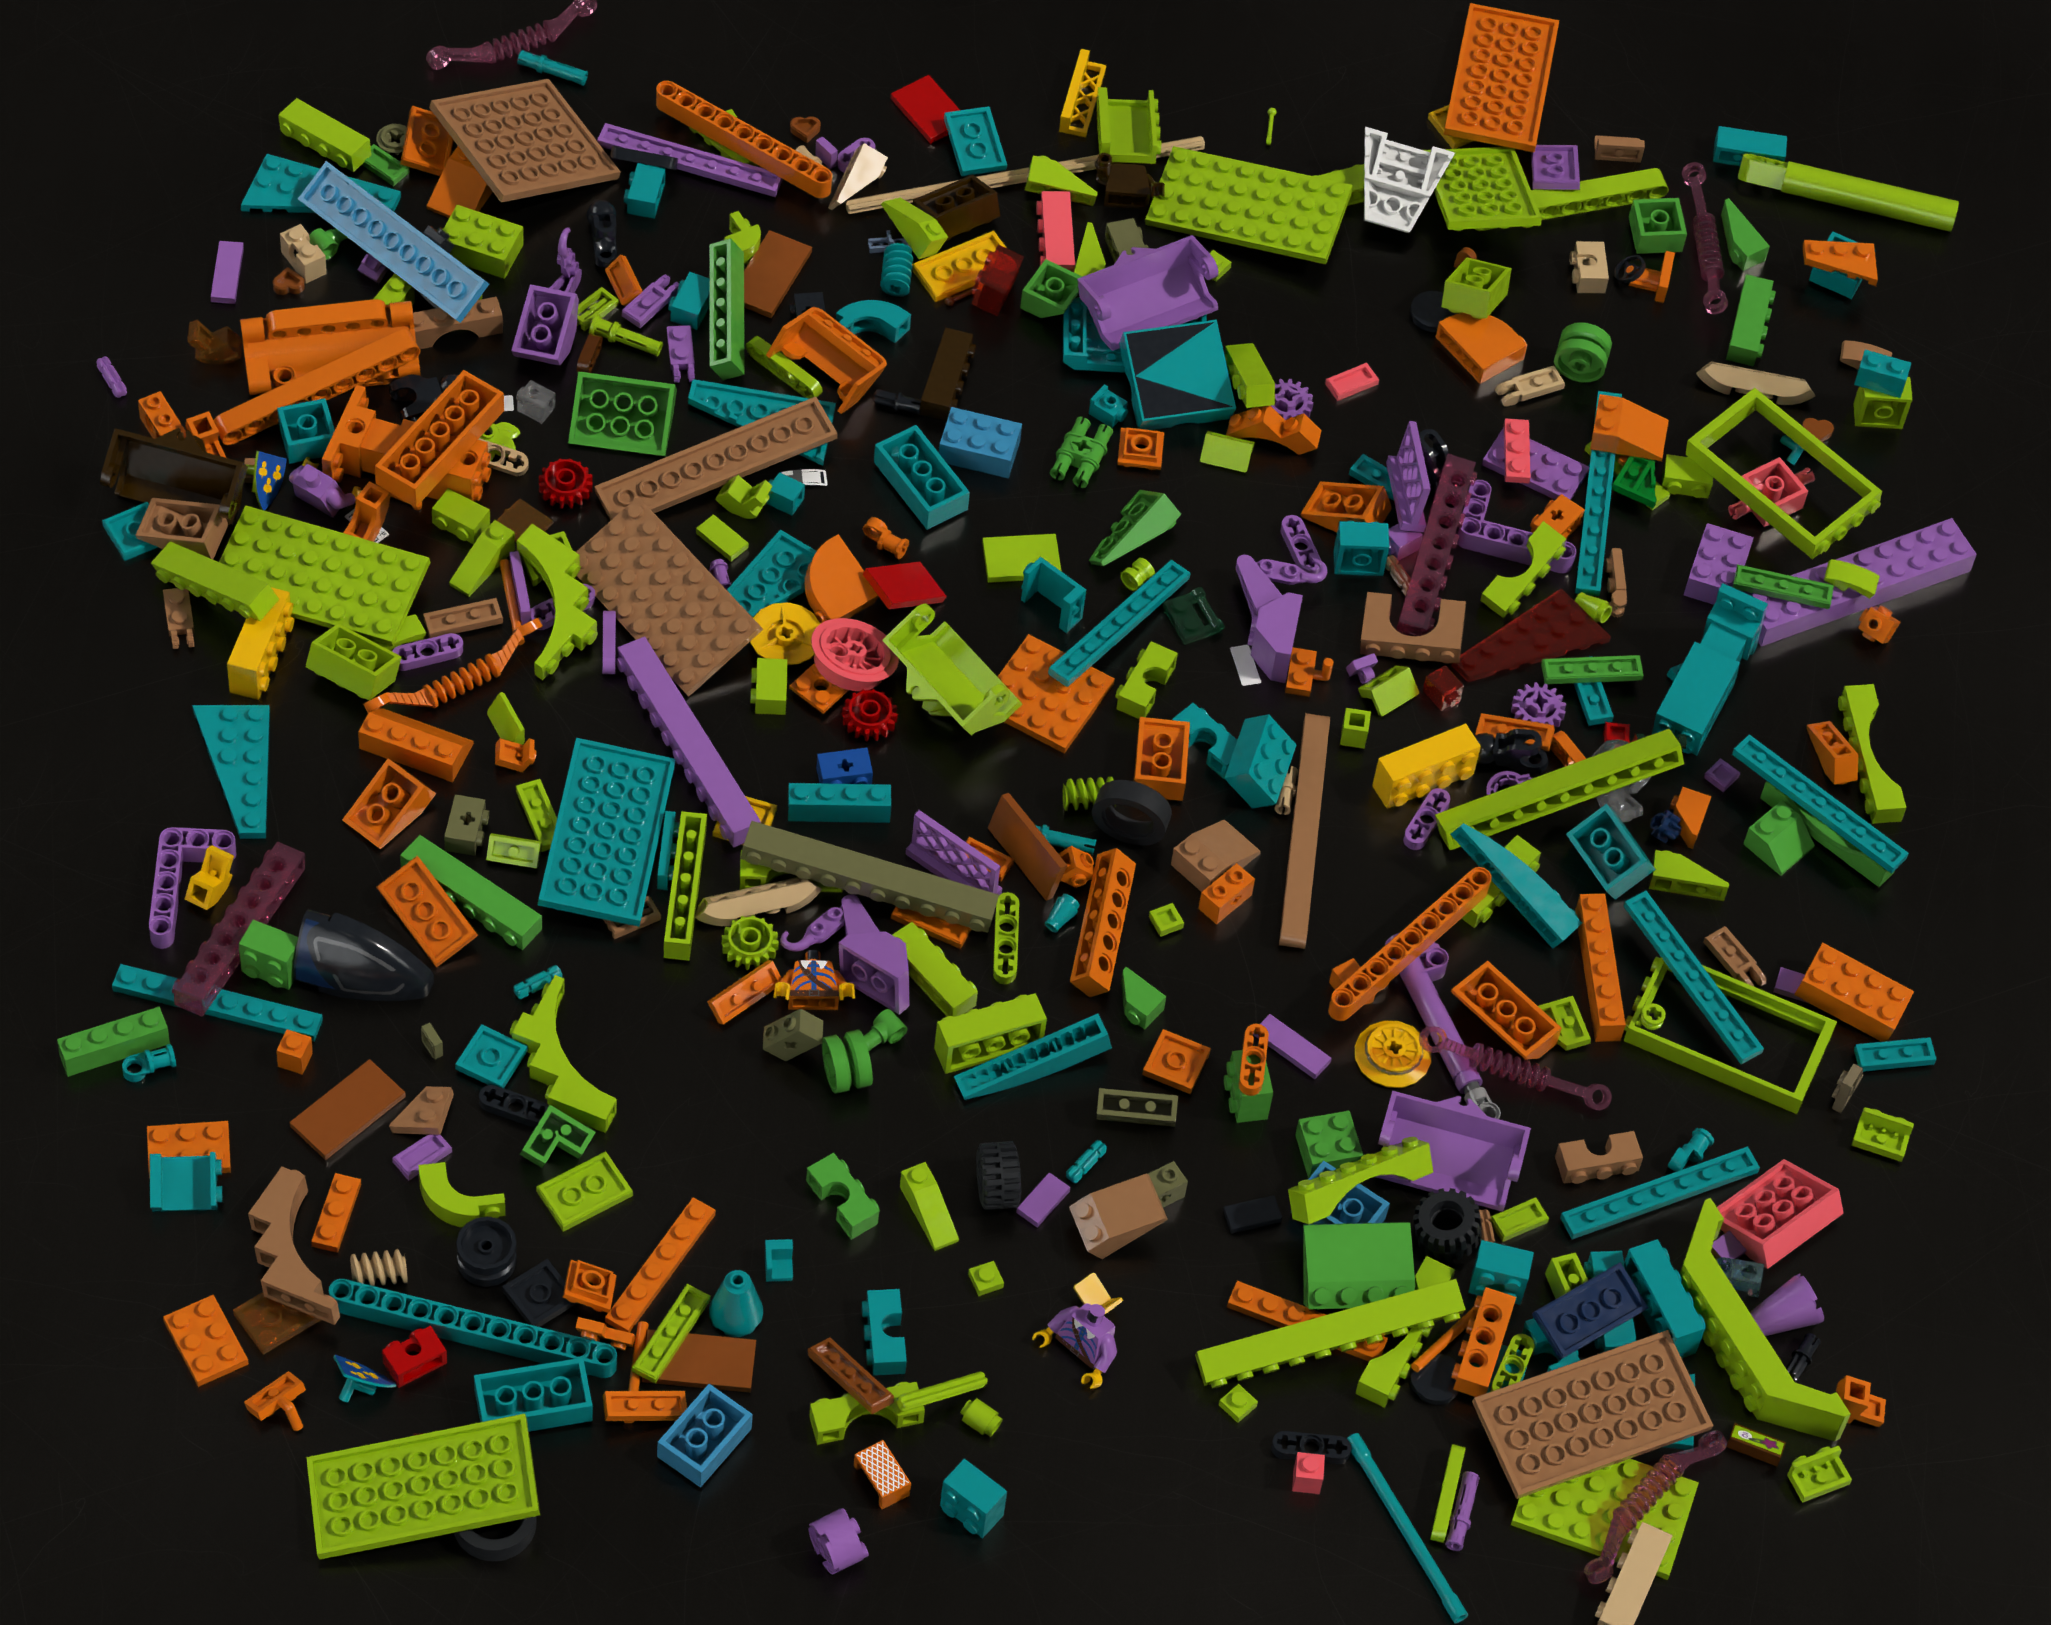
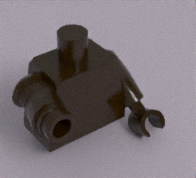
[1095,153,1165,210]

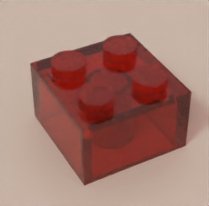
[971,244,1024,316]

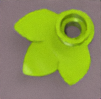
[480,422,520,461]

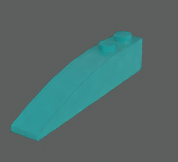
[1450,823,1582,949]
[954,1014,1112,1100]

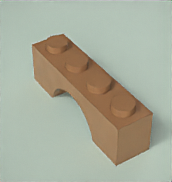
[413,297,503,349]

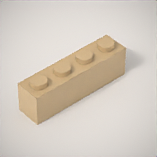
[1595,1522,1673,1625]

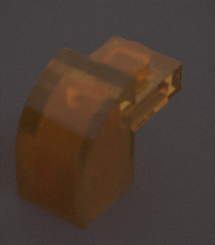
[188,320,242,364]

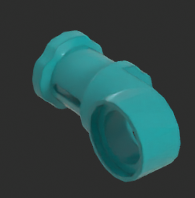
[122,1044,176,1082]
[1667,1128,1714,1172]

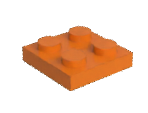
[1142,1029,1211,1094]

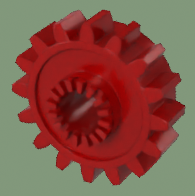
[539,459,593,509]
[842,689,898,741]

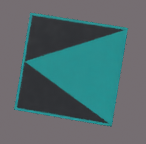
[1119,320,1236,430]

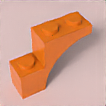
[1226,406,1322,455]

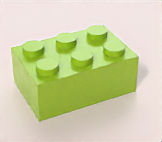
[444,205,523,279]
[1441,257,1512,319]
[305,623,401,701]

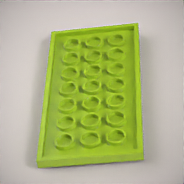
[1145,146,1353,264]
[219,505,431,646]
[306,1414,540,1560]

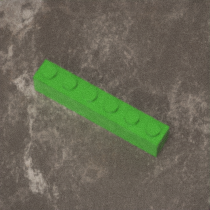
[710,238,744,380]
[400,835,542,950]

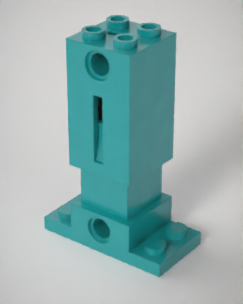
[1652,583,1768,755]

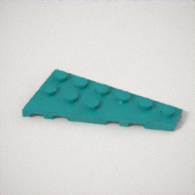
[241,154,401,213]
[688,379,836,466]
[727,530,817,618]
[192,705,270,839]

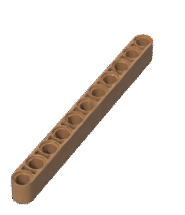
[1279,713,1330,949]

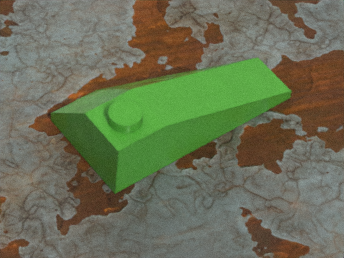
[1089,490,1181,566]

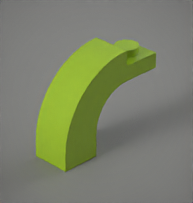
[418,1162,505,1228]

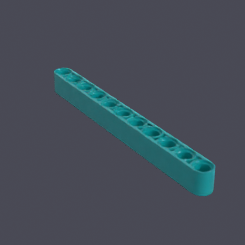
[329,1279,617,1378]

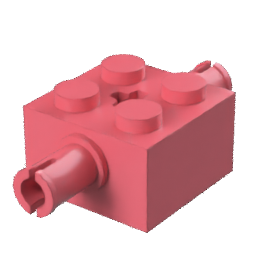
[1728,457,1815,527]

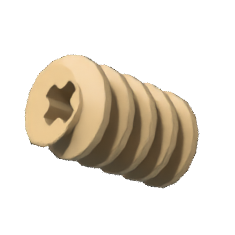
[350,1249,407,1286]

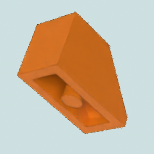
[1670,787,1711,849]

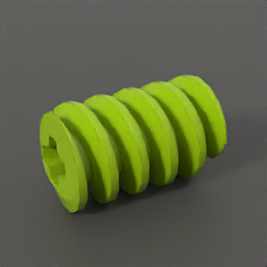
[1062,776,1116,811]

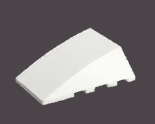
[1364,127,1455,233]

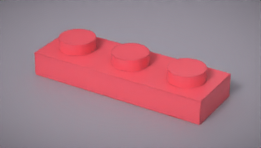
[1504,418,1531,484]

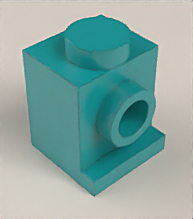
[1089,384,1128,428]

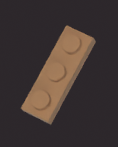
[423,598,503,638]

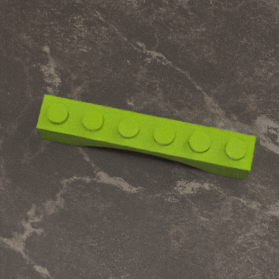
[1838,684,1906,824]
[1288,1137,1433,1224]
[1355,1256,1455,1408]

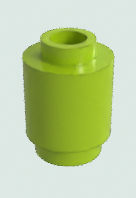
[960,1398,1003,1437]

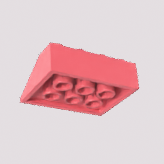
[1717,1159,1844,1269]

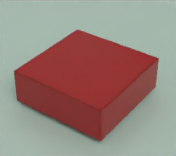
[1604,722,1630,748]

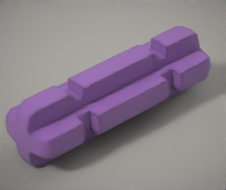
[96,356,127,398]

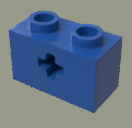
[816,748,873,784]

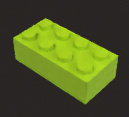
[934,993,1047,1074]

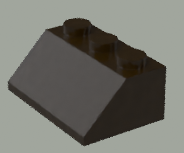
[913,175,1000,241]

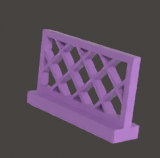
[1386,421,1431,532]
[906,810,1002,895]

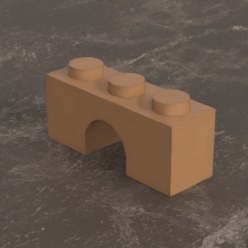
[1555,1131,1643,1184]

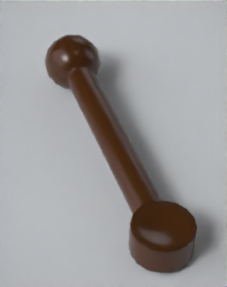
[945,281,988,306]

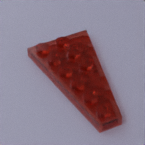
[1451,588,1611,682]

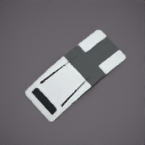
[781,469,827,486]

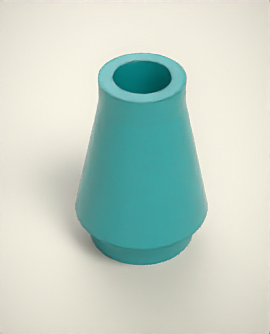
[1044,894,1080,933]

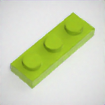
[516,779,557,852]

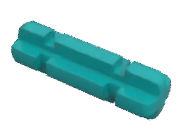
[513,965,562,999]
[1066,1140,1107,1183]

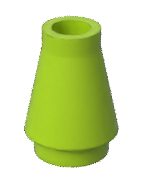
[1574,592,1612,623]

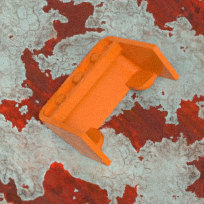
[766,307,887,414]

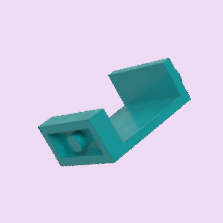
[1021,557,1086,633]
[150,1152,223,1212]

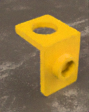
[1073,1273,1123,1315]

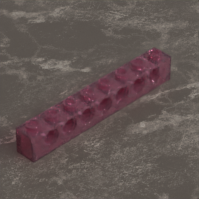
[1396,454,1478,636]
[172,842,305,1017]

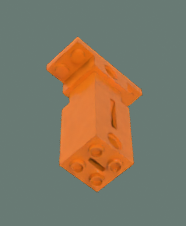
[322,385,491,502]

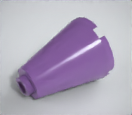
[1750,1274,1824,1336]

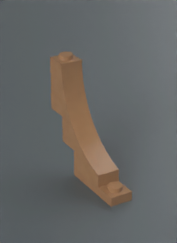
[248,1167,340,1325]

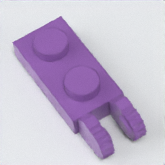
[622,274,679,328]
[667,325,695,383]

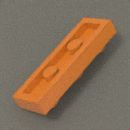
[1475,713,1555,752]
[707,960,782,1024]
[311,1173,361,1253]
[603,1391,687,1421]

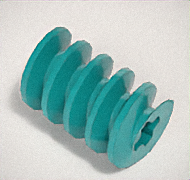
[880,243,913,297]

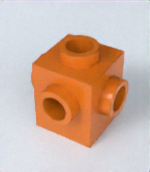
[1858,605,1901,644]
[1059,846,1094,888]

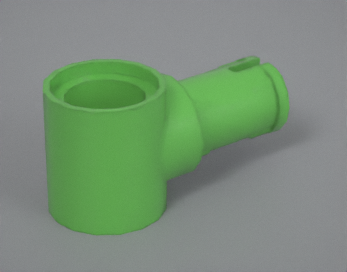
[309,228,348,260]
[864,1009,908,1052]

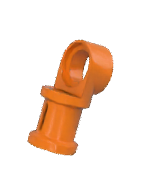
[863,517,909,559]

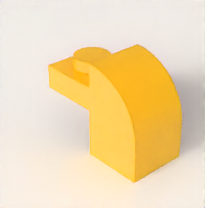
[185,845,234,910]

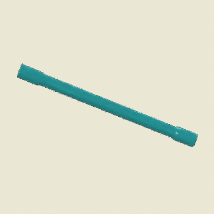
[1347,1433,1468,1623]

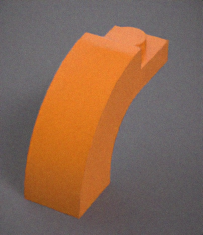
[343,481,390,542]

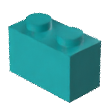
[623,163,665,219]
[668,272,710,330]
[1854,349,1911,398]

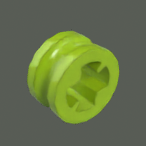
[1640,1003,1666,1030]

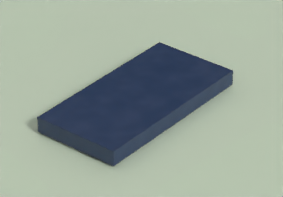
[1532,1262,1649,1360]

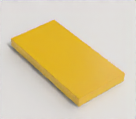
[912,231,1018,302]

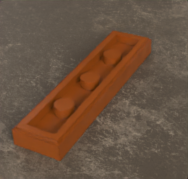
[808,1337,894,1414]

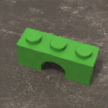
[806,1153,880,1240]

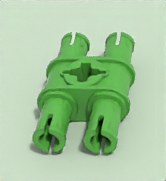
[1050,417,1113,488]

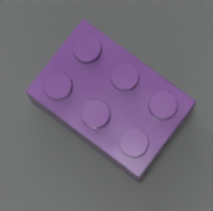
[1684,523,1754,605]

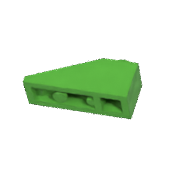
[1721,198,1770,271]

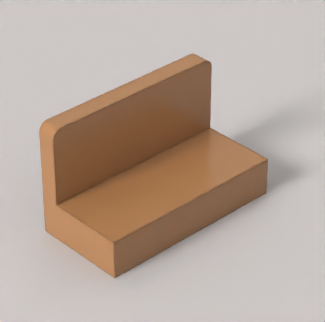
[1594,135,1645,162]

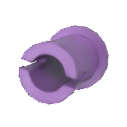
[709,559,731,590]

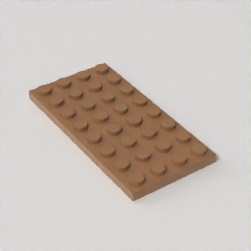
[576,497,763,697]
[1472,1330,1713,1499]

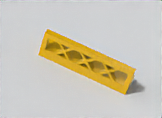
[1059,49,1106,137]

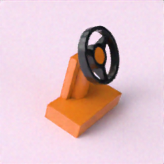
[1614,251,1675,303]

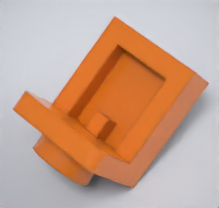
[495,738,537,772]

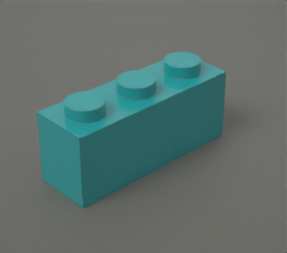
[1713,126,1787,166]

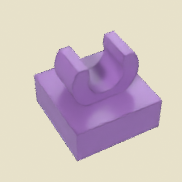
[357,253,389,283]
[1346,653,1378,684]

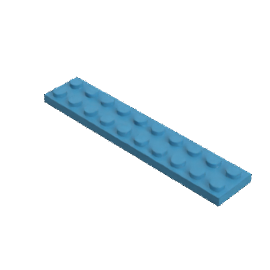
[298,161,489,323]

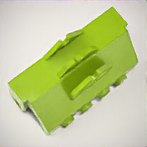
[882,603,1023,736]

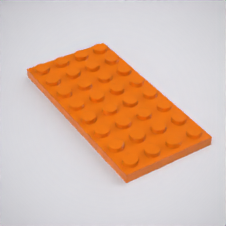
[1443,3,1559,153]

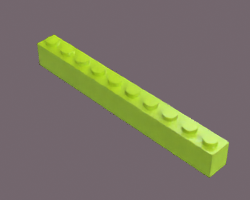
[1435,729,1684,851]
[1195,1279,1466,1388]

